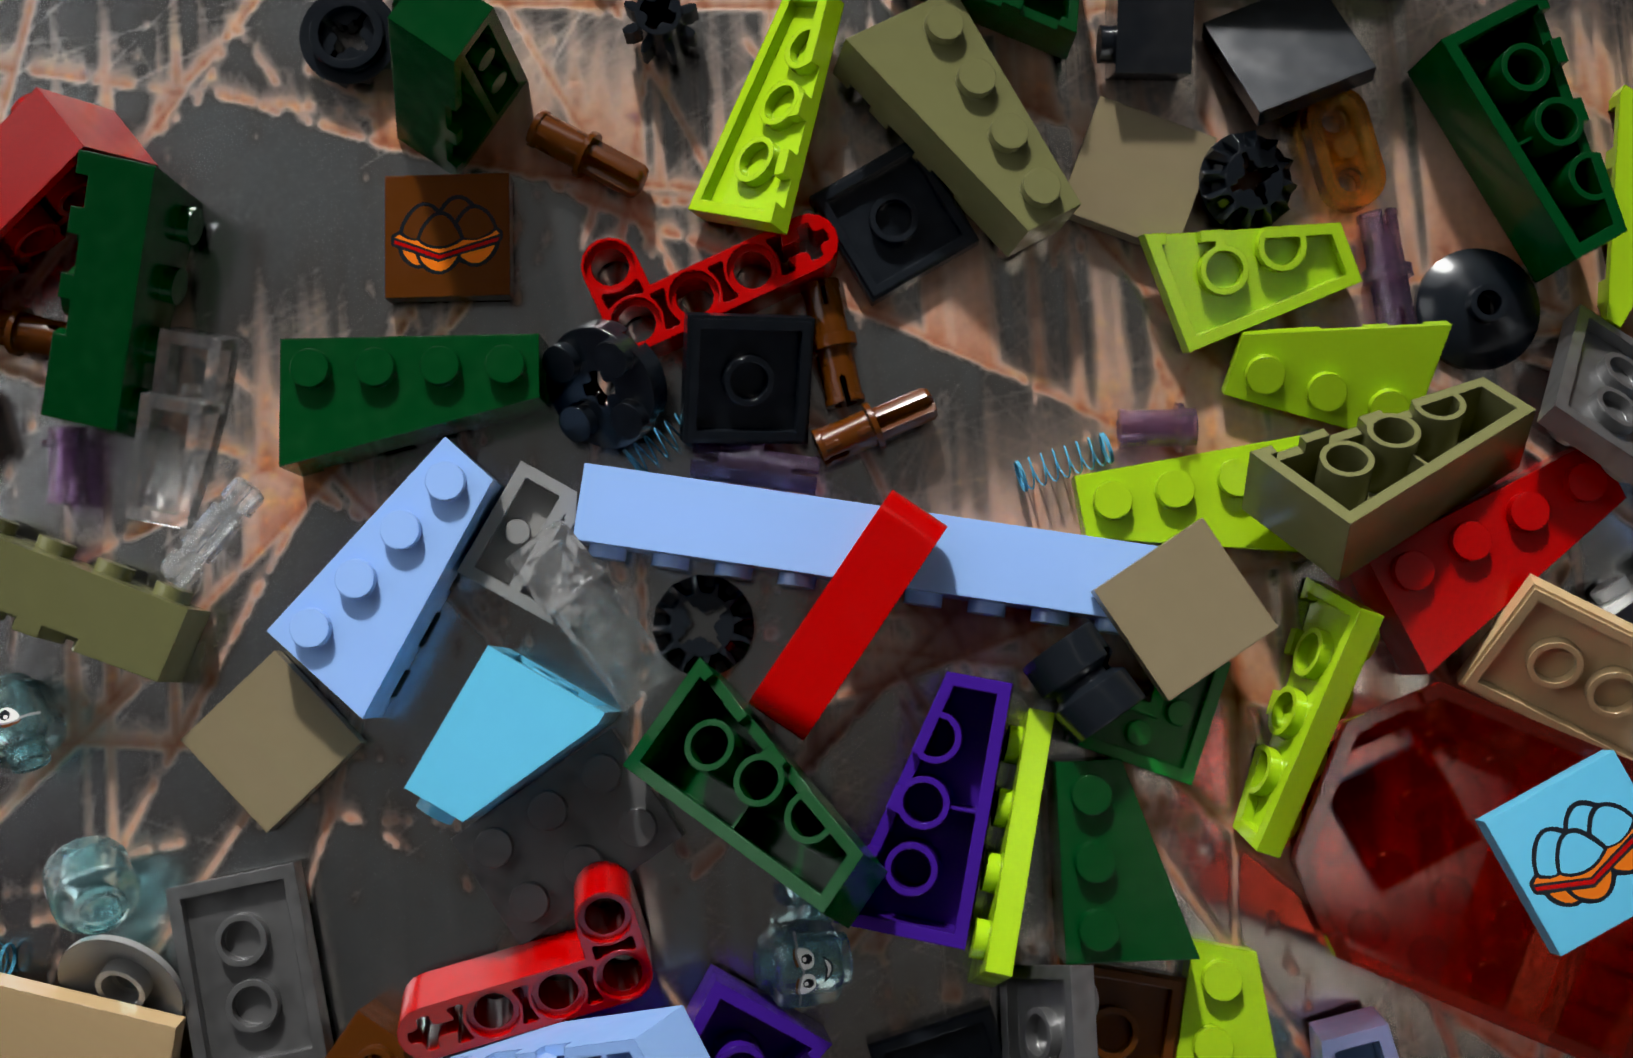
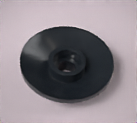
[1413,248,1540,372]

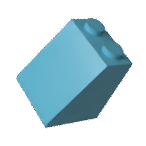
[404,645,621,825]

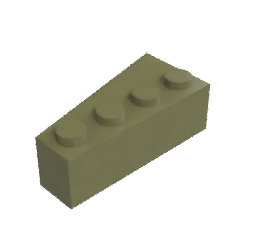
[833,0,1081,257]
[1242,377,1536,582]
[0,516,211,683]

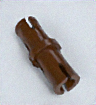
[800,277,866,410]

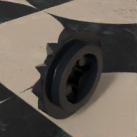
[299,0,392,89]
[1199,130,1298,230]
[652,575,754,674]

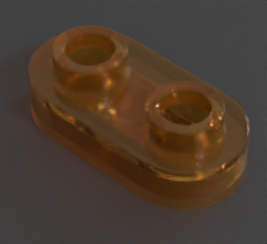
[1300,90,1386,213]

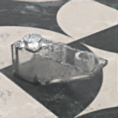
[504,521,673,711]

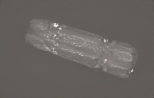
[160,476,264,589]

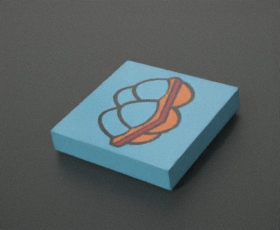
[1475,750,1633,957]

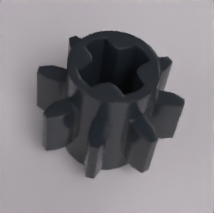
[622,0,699,65]

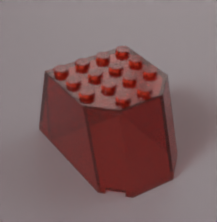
[1290,682,1633,1058]

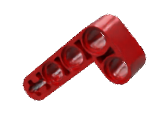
[581,213,839,358]
[748,490,948,741]
[397,861,653,1058]

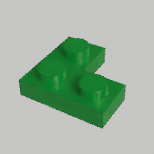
[1065,661,1231,785]

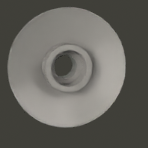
[57,934,186,1016]

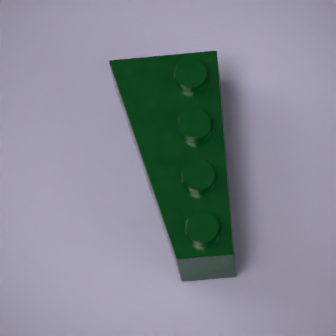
[1407,0,1627,283]
[41,149,204,441]
[279,333,551,477]
[623,657,888,929]

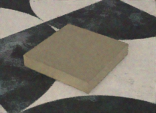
[1068,96,1217,246]
[1091,518,1278,701]
[180,650,367,833]

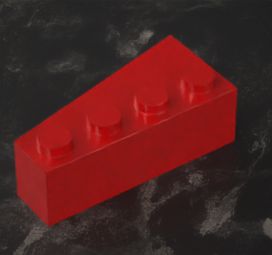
[0,87,158,288]
[1349,447,1627,675]

